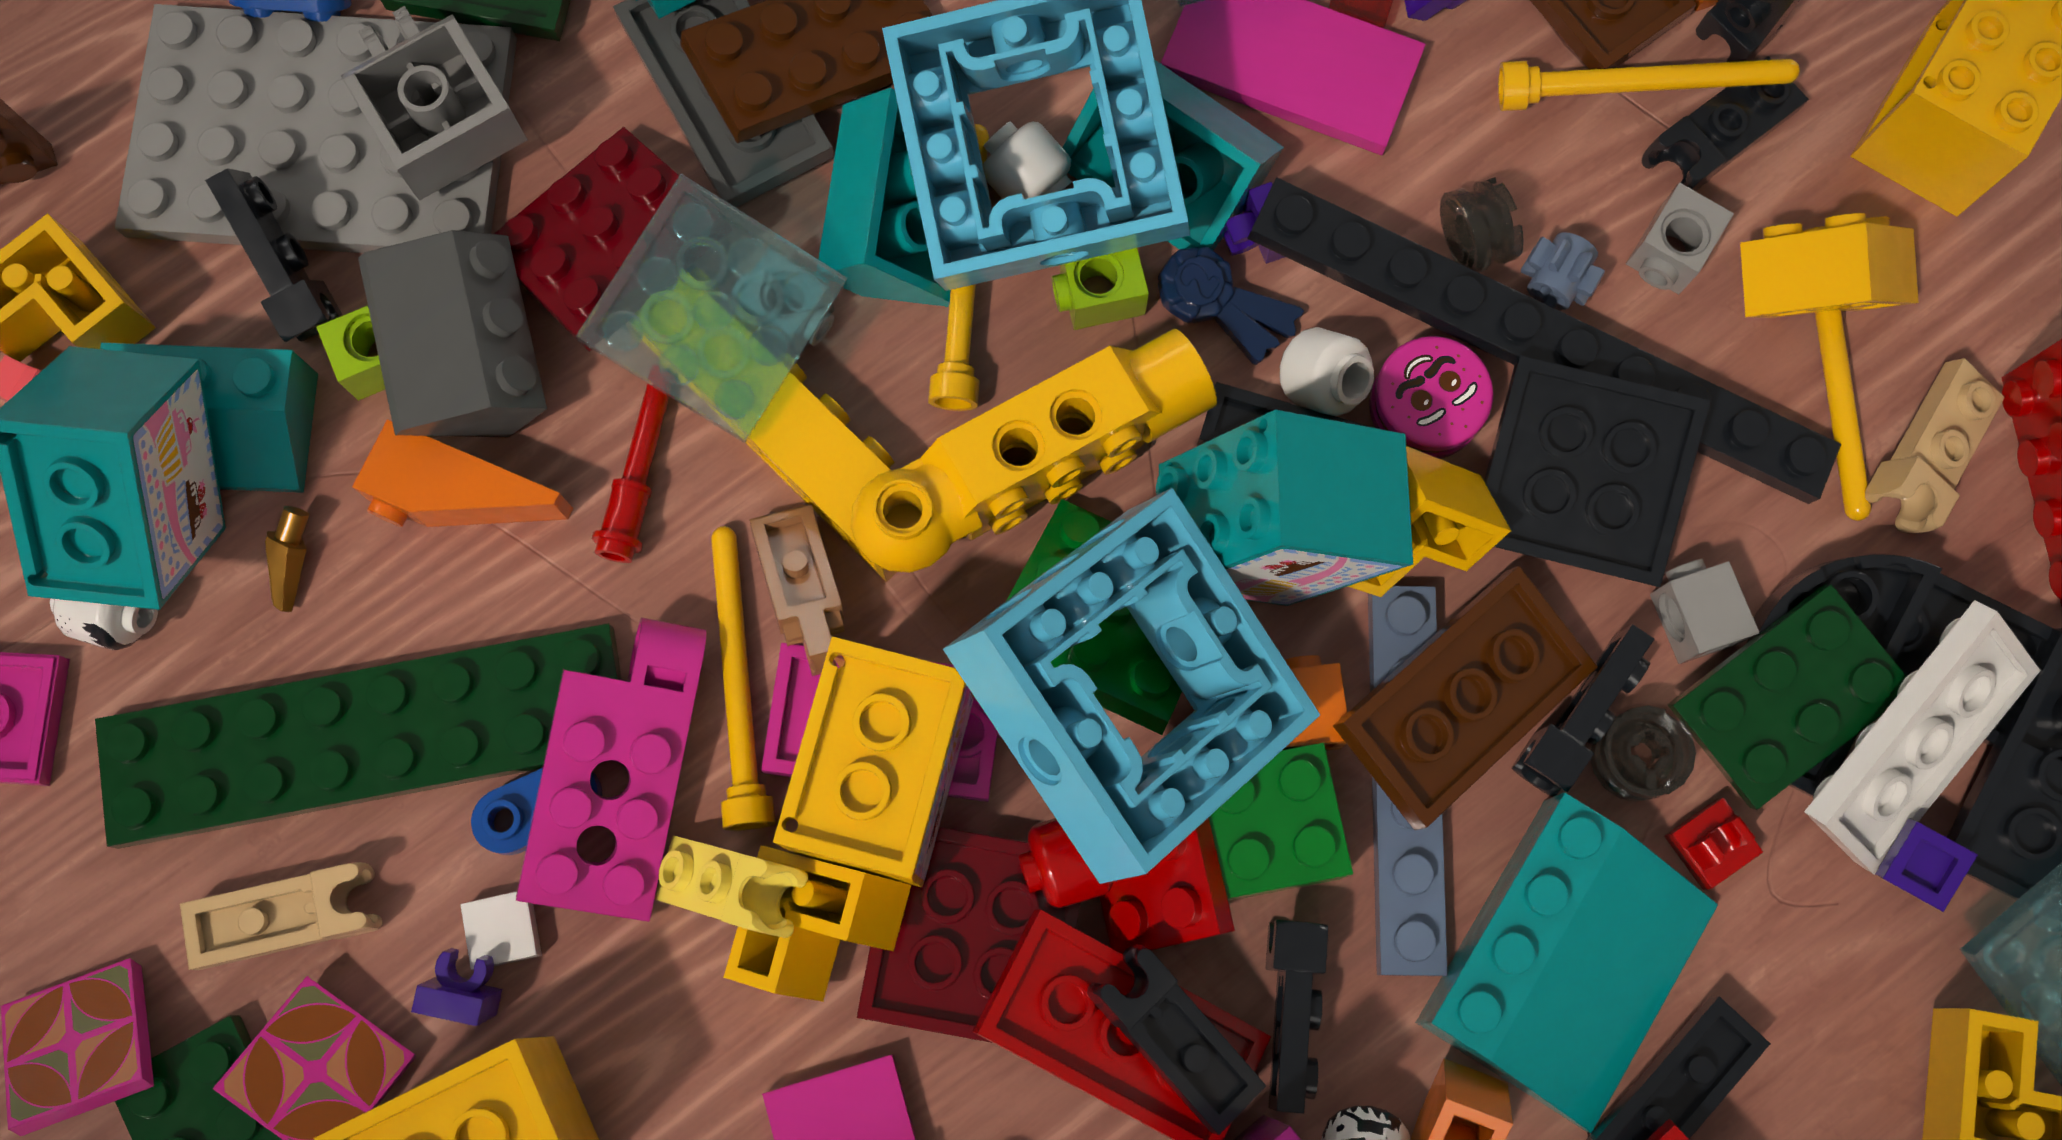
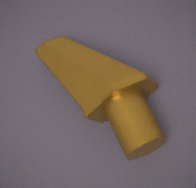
[265,506,310,612]

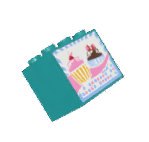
[0,346,226,610]
[1156,410,1413,606]

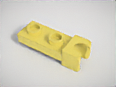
[654,835,808,938]

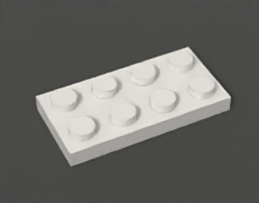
[1804,600,2041,875]

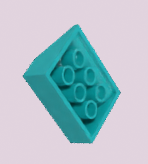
[1415,792,1718,1133]

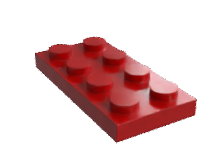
[2001,339,2062,607]
[973,909,1272,1140]

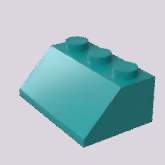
[1062,59,1284,251]
[816,87,951,307]
[100,343,318,493]

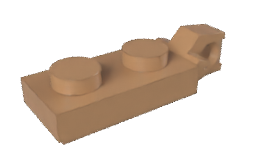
[749,504,844,676]

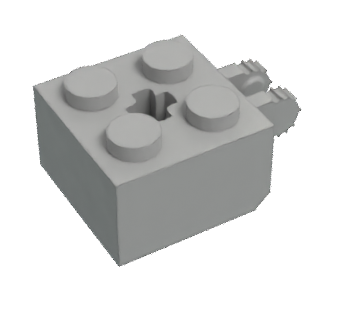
[341,6,528,201]

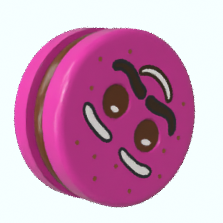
[1369,336,1493,459]

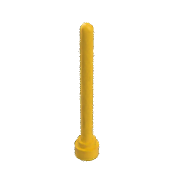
[1498,59,1800,111]
[928,124,989,411]
[1803,226,1871,521]
[711,526,775,831]

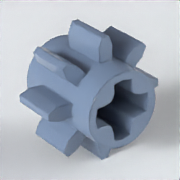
[1521,232,1605,310]

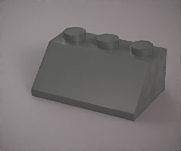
[358,230,547,437]

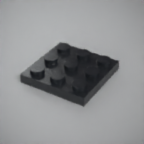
[1484,355,1711,587]

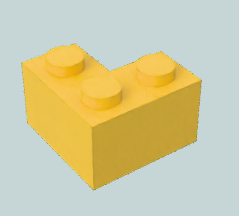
[0,213,156,362]
[1740,213,1919,318]
[1347,446,1511,597]
[723,845,911,1002]
[1922,1008,2062,1140]

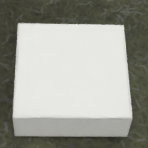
[460,892,542,970]

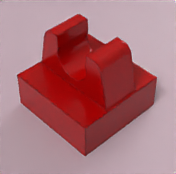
[1664,798,1763,890]

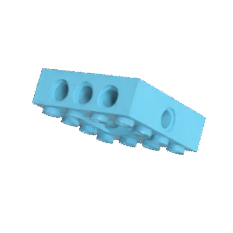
[882,0,1190,291]
[943,488,1320,884]

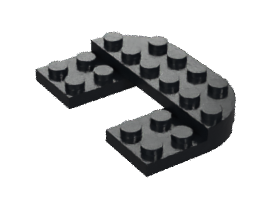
[1746,554,2062,922]

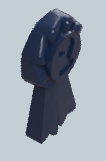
[1158,246,1304,365]

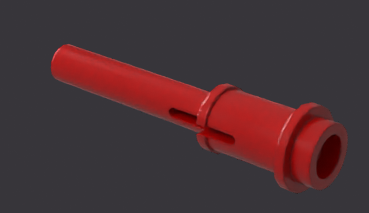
[591,366,676,563]

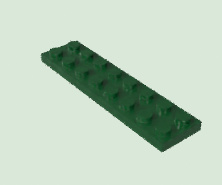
[95,623,622,849]

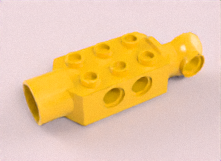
[851,329,1217,573]

